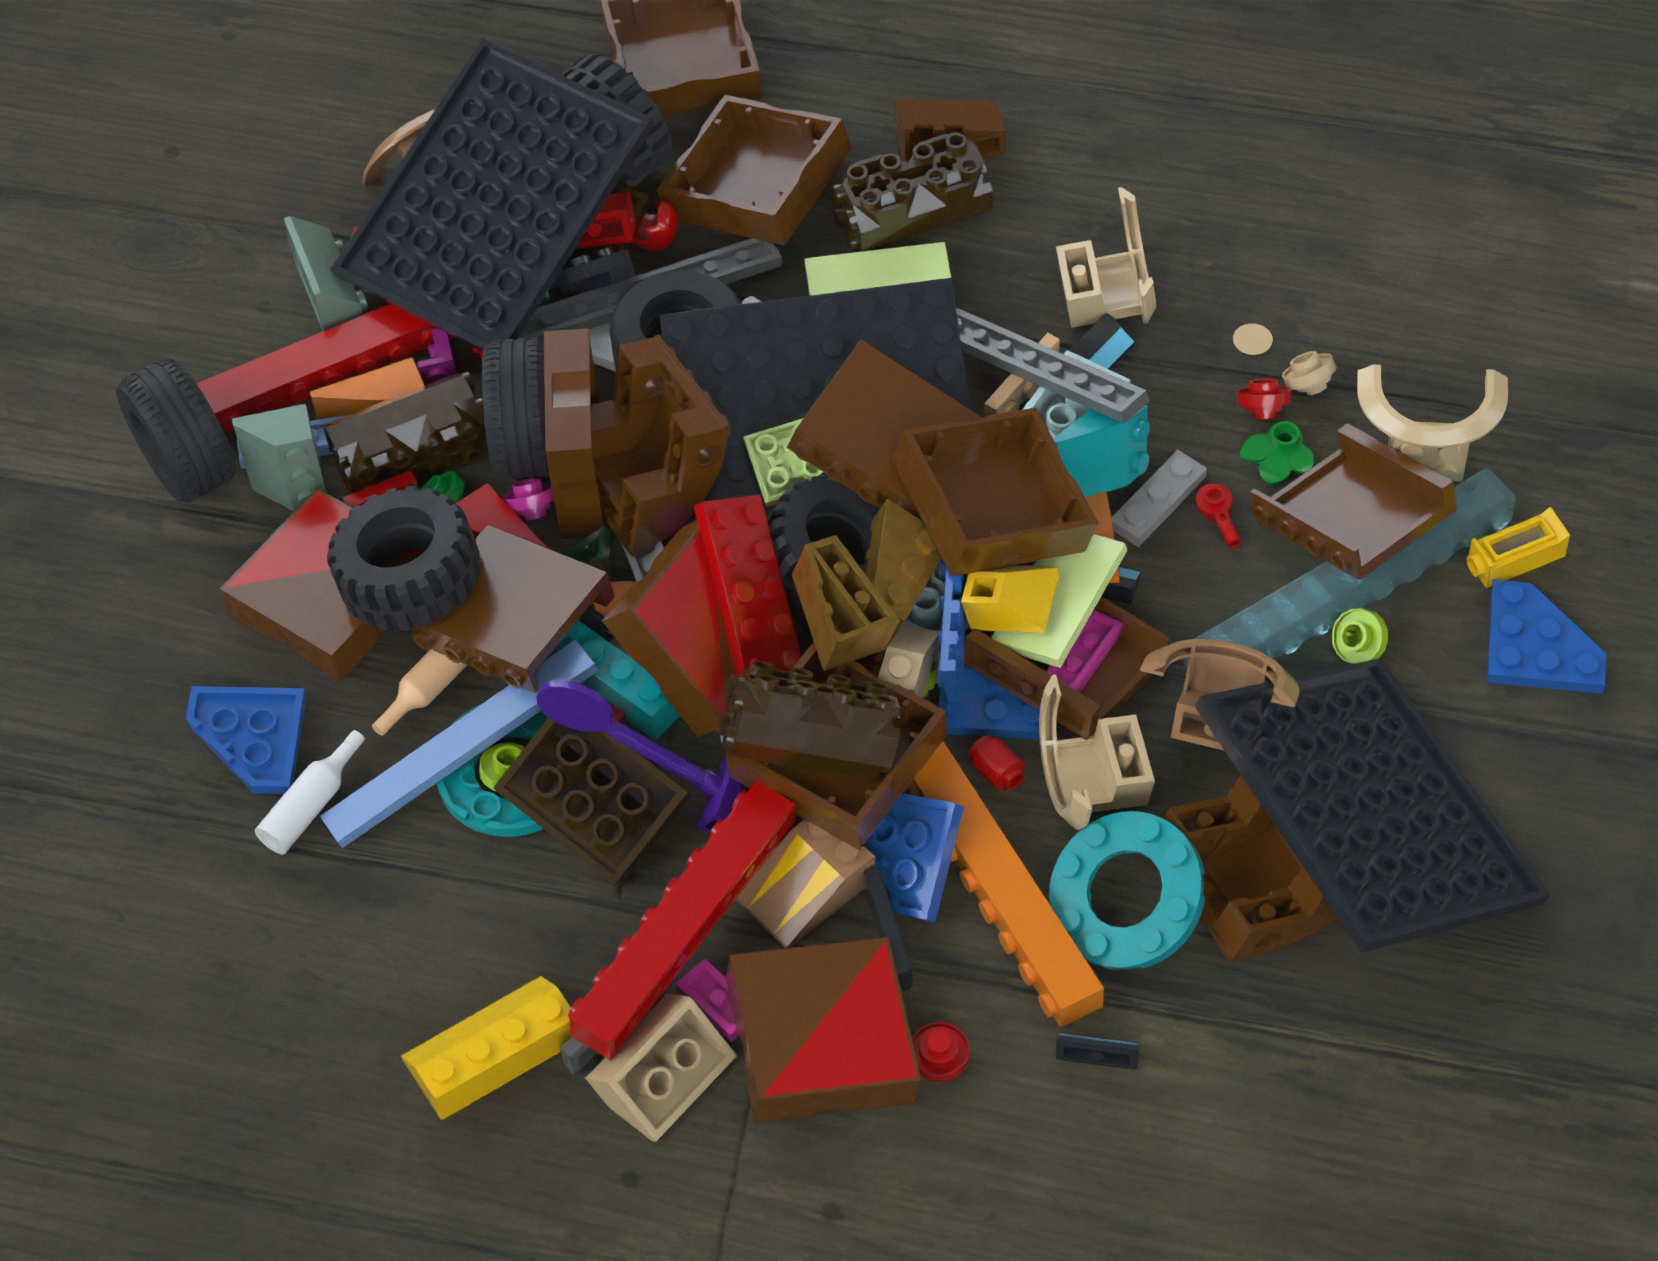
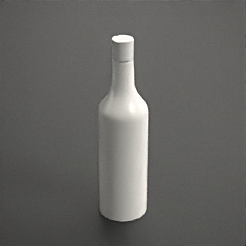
[254,730,365,854]

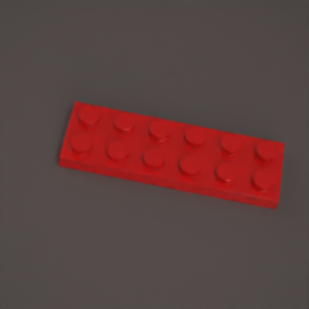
[694,495,801,676]

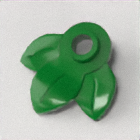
[1239,421,1314,485]

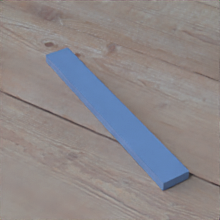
[320,639,598,848]

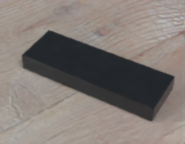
[864,868,913,991]

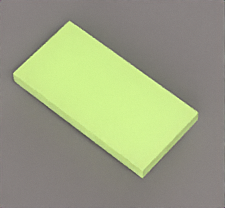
[805,242,954,295]
[743,418,830,507]
[991,534,1127,668]

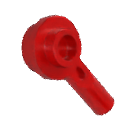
[1195,483,1241,549]

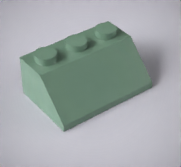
[283,216,368,332]
[232,404,328,511]

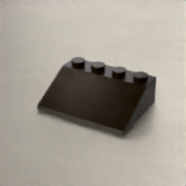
[493,718,693,885]

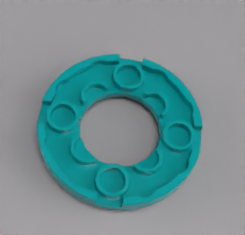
[436,703,549,837]
[1049,811,1205,971]

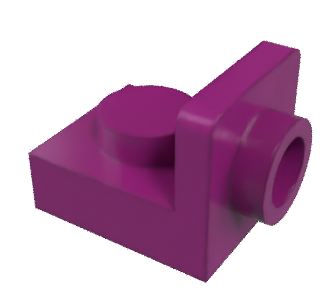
[417,328,456,386]

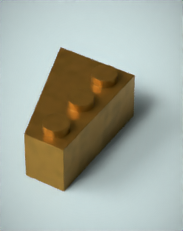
[866,499,942,642]
[792,535,900,671]

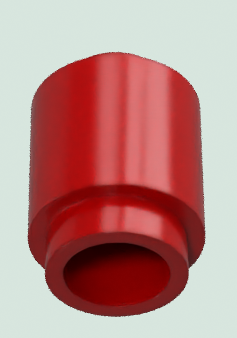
[969,735,1026,791]

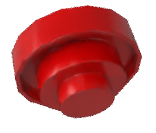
[1237,378,1291,419]
[912,1022,970,1082]

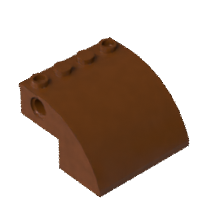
[591,335,731,557]
[1163,775,1338,962]

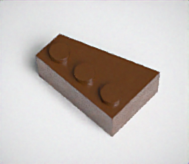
[894,98,1006,161]

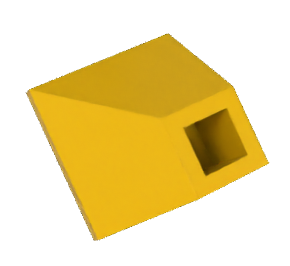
[961,565,1060,633]

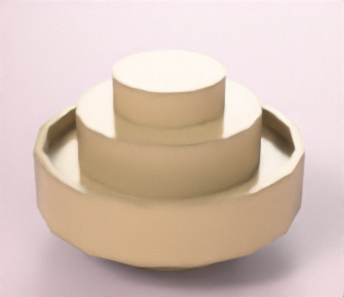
[1282,351,1337,395]

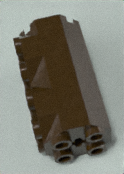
[831,132,993,253]
[322,371,487,494]
[718,661,901,782]

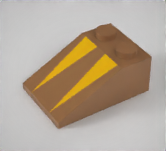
[736,819,875,949]

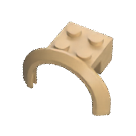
[1056,187,1156,328]
[1357,364,1508,481]
[1039,675,1155,830]

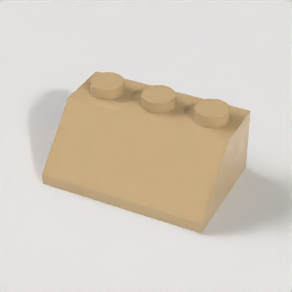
[585,993,737,1142]

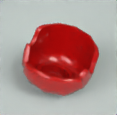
[631,200,679,252]

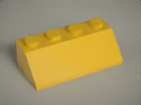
[401,976,572,1121]

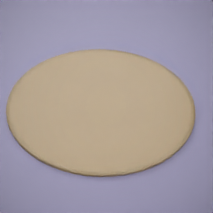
[1233,324,1273,355]

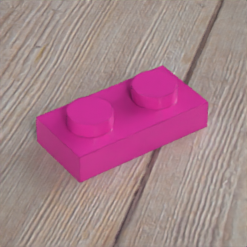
[675,959,739,1042]

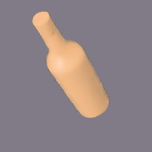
[372,650,467,736]

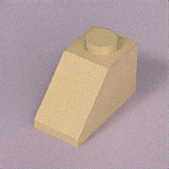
[878,624,939,698]

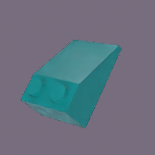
[1053,405,1150,498]

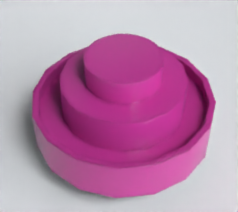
[503,477,554,520]

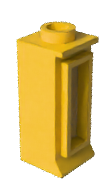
[1467,507,1570,589]

